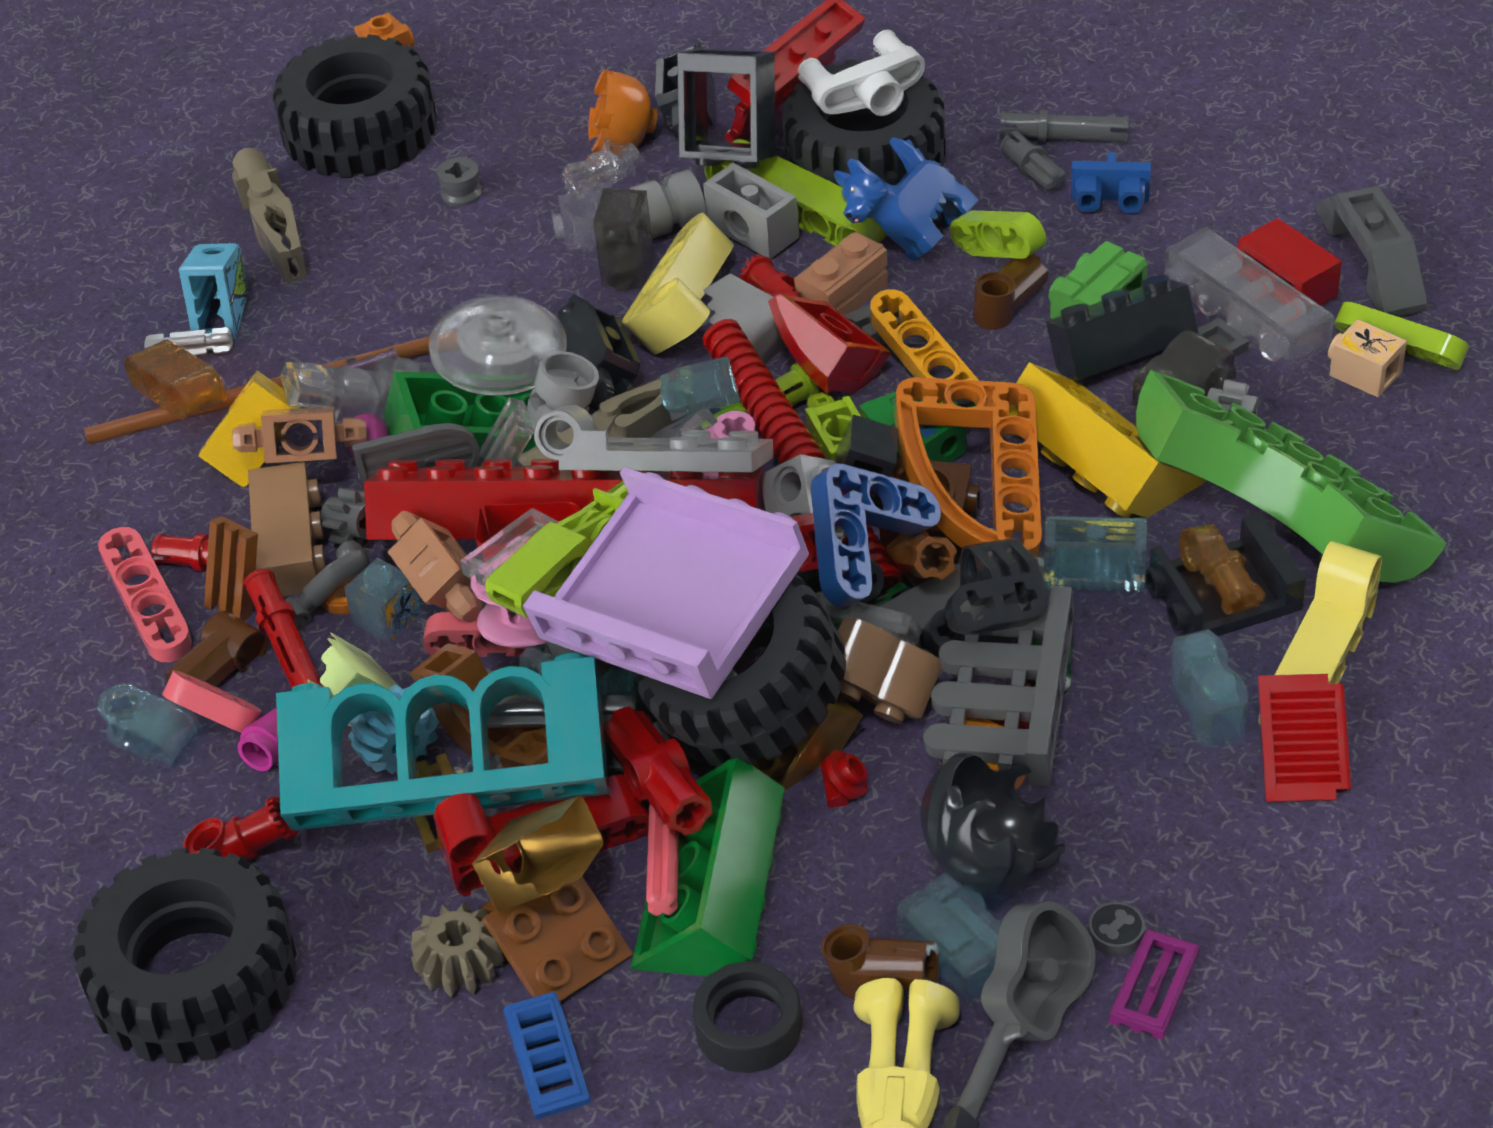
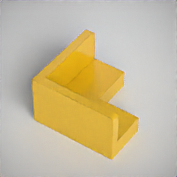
[198,370,302,487]

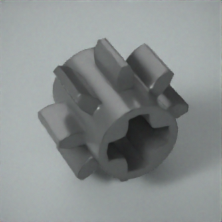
[321,487,366,547]

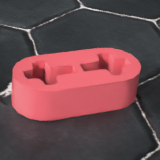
[162,671,262,732]

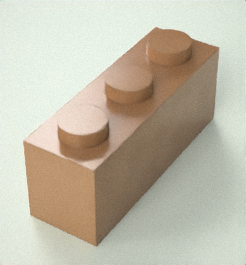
[248,461,327,596]

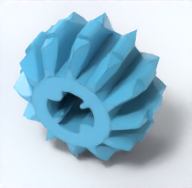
[348,684,439,774]

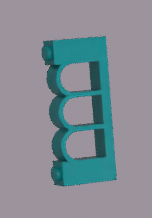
[276,653,610,831]

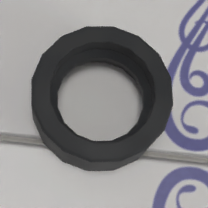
[692,961,802,1073]

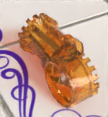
[1179,524,1266,615]

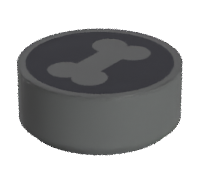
[1088,902,1145,957]

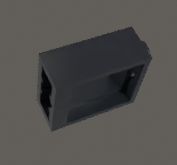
[677,48,775,169]

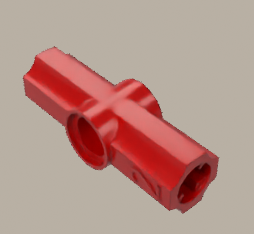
[604,706,712,836]

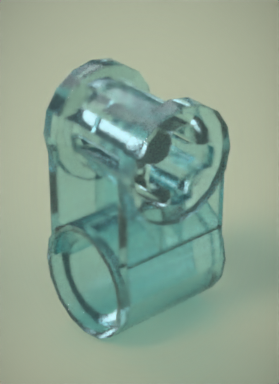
[97,684,201,769]

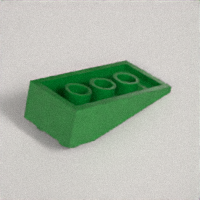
[383,371,537,467]

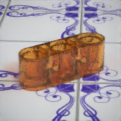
[124,340,226,420]

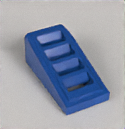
[503,992,591,1120]

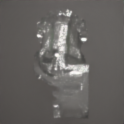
[561,138,640,199]

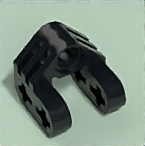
[923,538,1048,657]

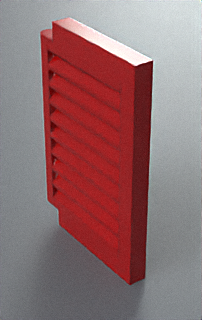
[1257,674,1352,802]

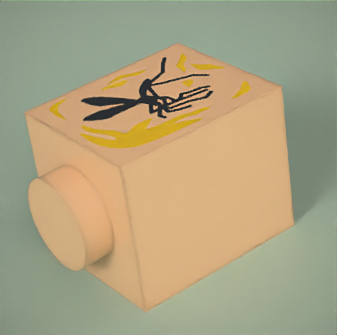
[1328,319,1407,397]

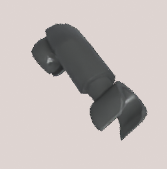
[284,540,370,627]

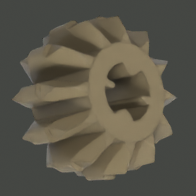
[411,901,505,998]

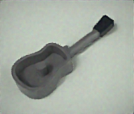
[943,901,1096,1128]

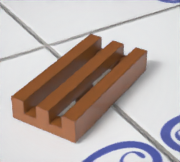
[204,516,258,621]

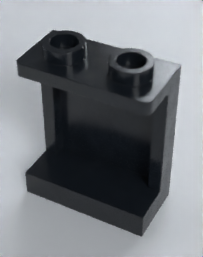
[1145,513,1306,645]

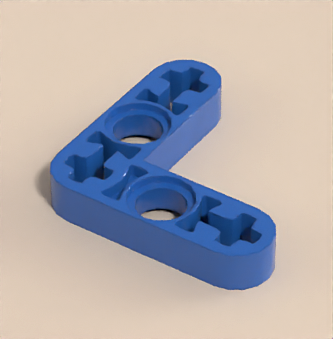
[811,463,941,608]

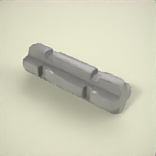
[144,327,234,361]

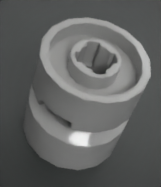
[630,169,707,241]
[525,351,599,433]

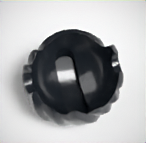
[920,752,1065,895]

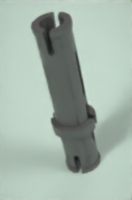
[1000,110,1129,143]

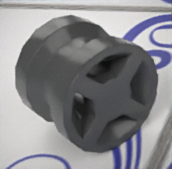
[437,157,482,206]

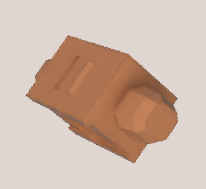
[232,407,367,463]
[388,511,483,622]

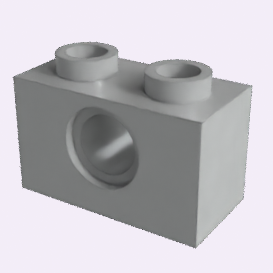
[703,163,799,259]

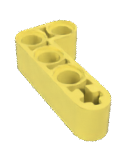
[622,213,734,355]
[1259,541,1382,724]

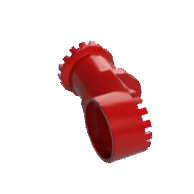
[739,254,803,298]
[183,796,298,860]

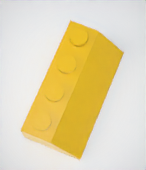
[1009,362,1207,518]

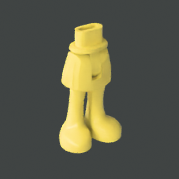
[853,978,960,1128]

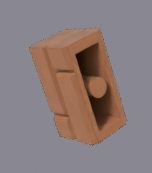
[794,232,888,315]

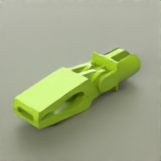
[485,481,629,618]

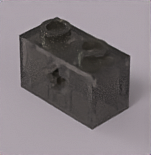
[593,188,654,290]

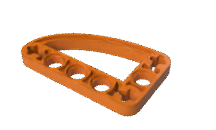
[894,377,1042,559]

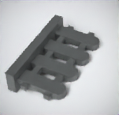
[923,586,1075,787]

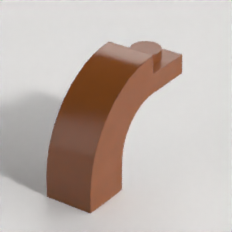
[410,643,548,770]

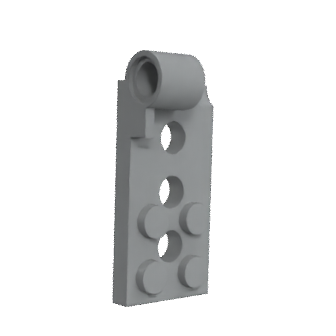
[534,405,773,472]

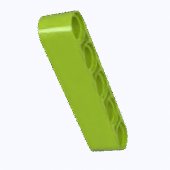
[704,139,888,246]

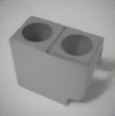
[703,274,787,363]

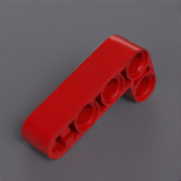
[434,774,649,896]

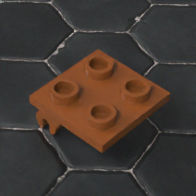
[479,877,633,1002]

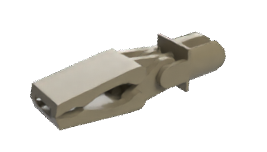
[232,148,307,282]
[517,372,695,467]

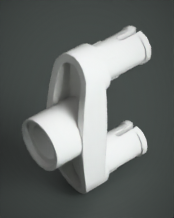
[798,29,925,116]

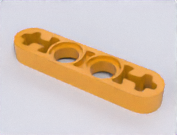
[870,289,979,381]

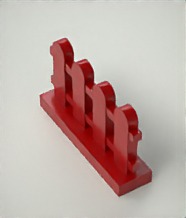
[724,0,866,142]

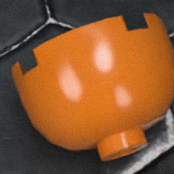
[588,70,658,155]

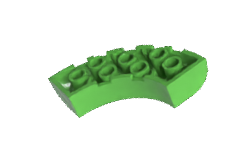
[1136,369,1447,583]

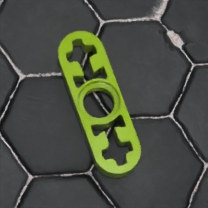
[950,210,1046,259]
[1334,302,1469,370]

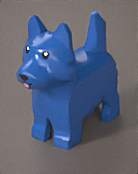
[833,137,979,261]

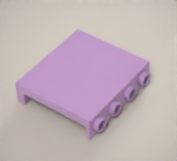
[523,467,809,699]

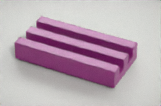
[1109,929,1200,1040]

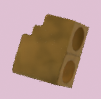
[473,796,603,912]

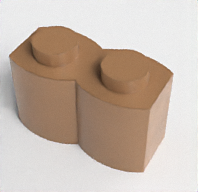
[838,618,942,724]

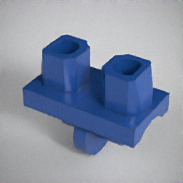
[1071,152,1151,213]

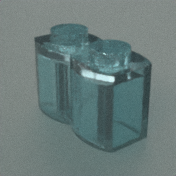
[1170,629,1248,750]

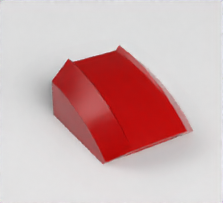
[768,294,891,394]

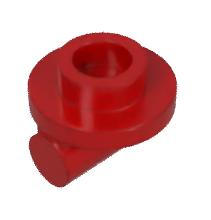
[820,750,868,808]

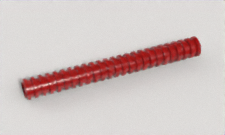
[703,319,902,591]

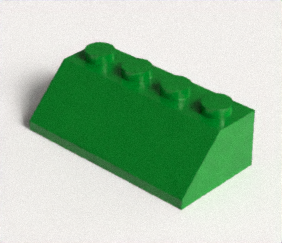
[630,758,784,976]

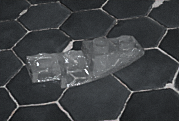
[281,357,466,423]

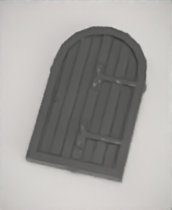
[352,423,480,491]

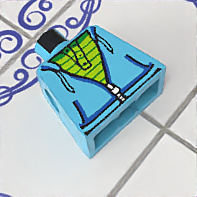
[179,243,248,339]

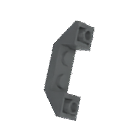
[1315,186,1427,317]

